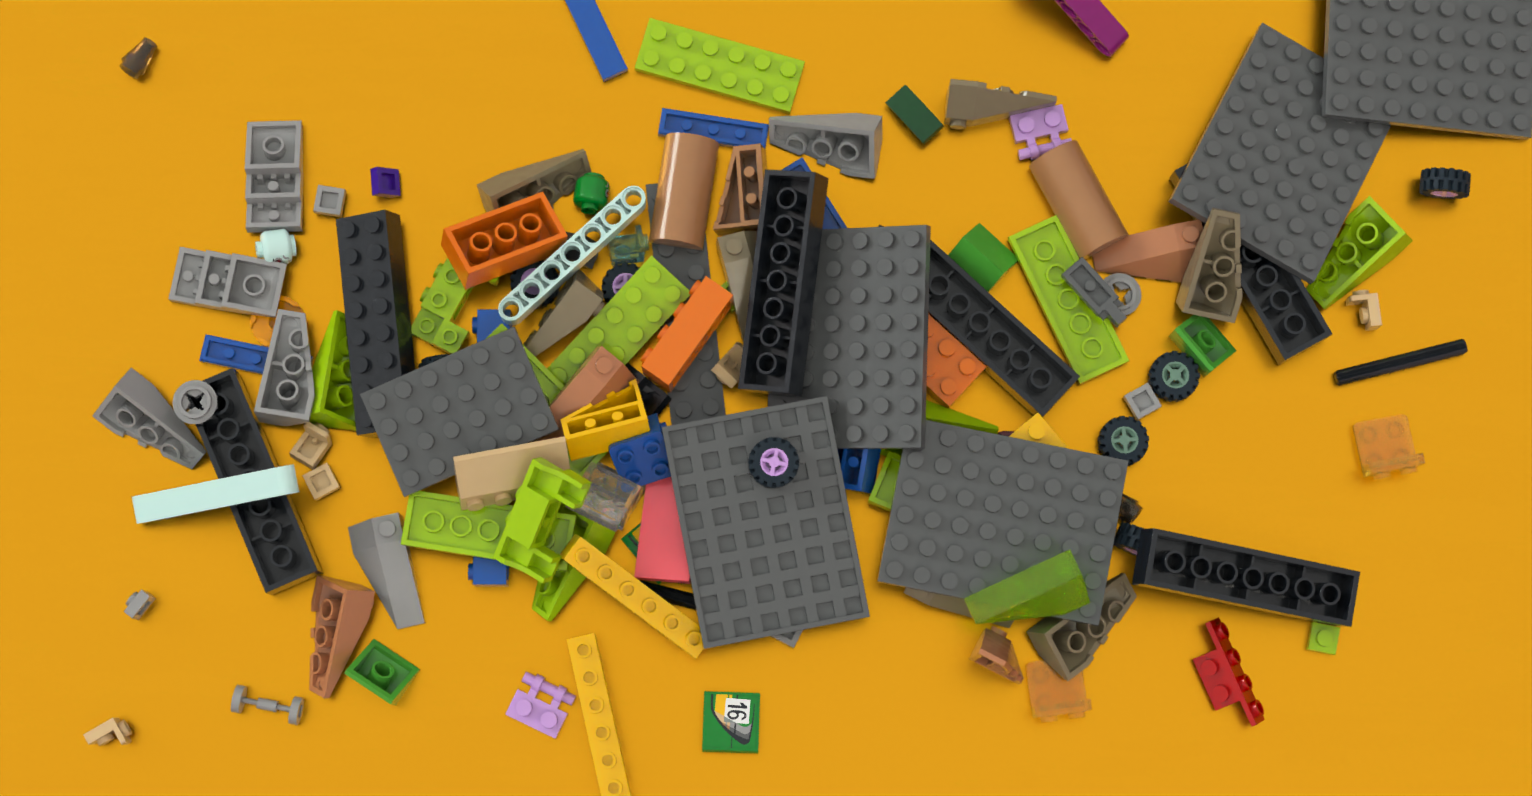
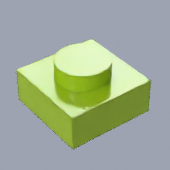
[1306,622,1340,655]

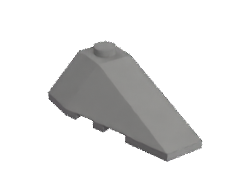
[769,113,882,179]
[348,512,425,629]

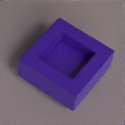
[370,167,401,198]

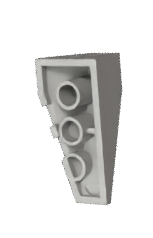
[254,309,315,426]
[93,368,207,469]

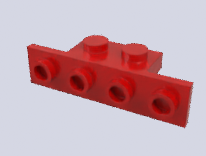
[1193,617,1265,727]

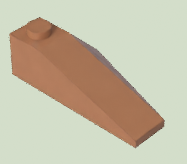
[1092,219,1203,283]
[537,346,639,441]
[309,575,375,698]
[969,626,1024,685]

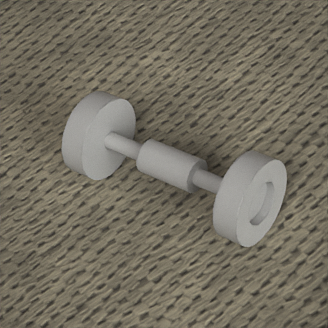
[231,684,304,725]

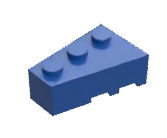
[837,449,881,493]

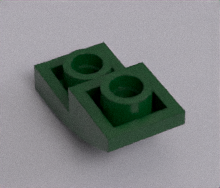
[885,84,944,145]

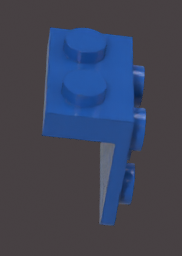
[609,413,671,490]

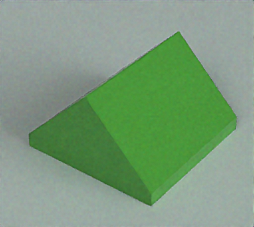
[948,223,1018,293]
[1169,315,1237,377]
[344,639,420,706]

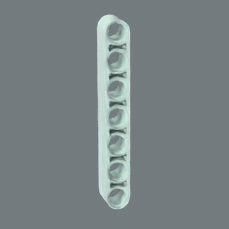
[498,185,646,325]
[132,464,299,524]

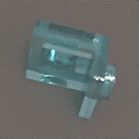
[607,225,649,265]

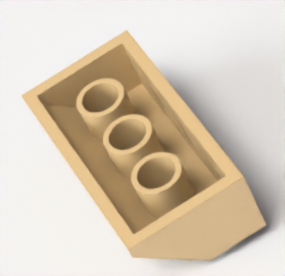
[453,436,570,511]

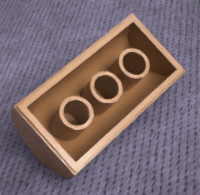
[649,133,719,251]
[1029,140,1129,260]

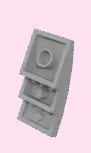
[245,120,303,233]
[168,247,287,318]

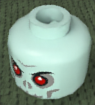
[255,229,297,264]

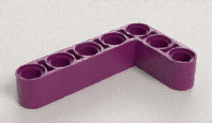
[1055,0,1129,57]

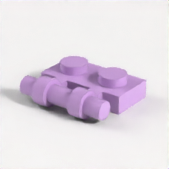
[1009,104,1072,160]
[505,672,576,739]

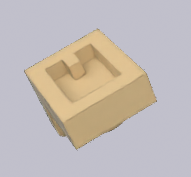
[1346,290,1382,331]
[83,718,132,746]

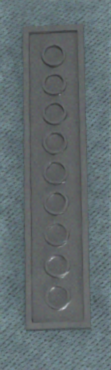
[646,183,726,425]

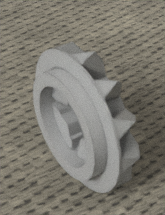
[1104,273,1141,315]
[172,380,218,425]

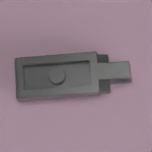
[1061,257,1127,328]

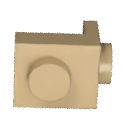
[711,342,743,388]
[289,422,332,470]

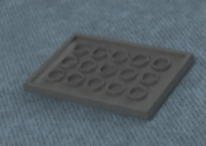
[360,327,560,497]

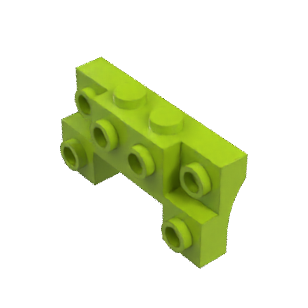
[411,258,499,354]
[493,457,592,583]

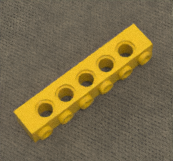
[560,534,704,658]
[567,633,632,796]

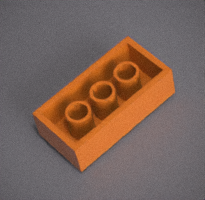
[441,192,568,290]
[640,276,733,393]
[926,313,987,408]

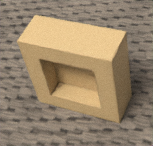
[302,463,341,501]

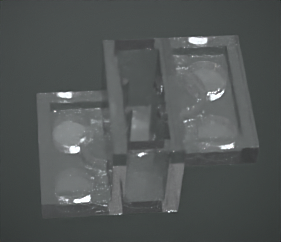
[566,462,646,532]

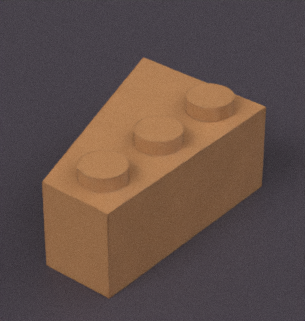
[713,143,767,236]

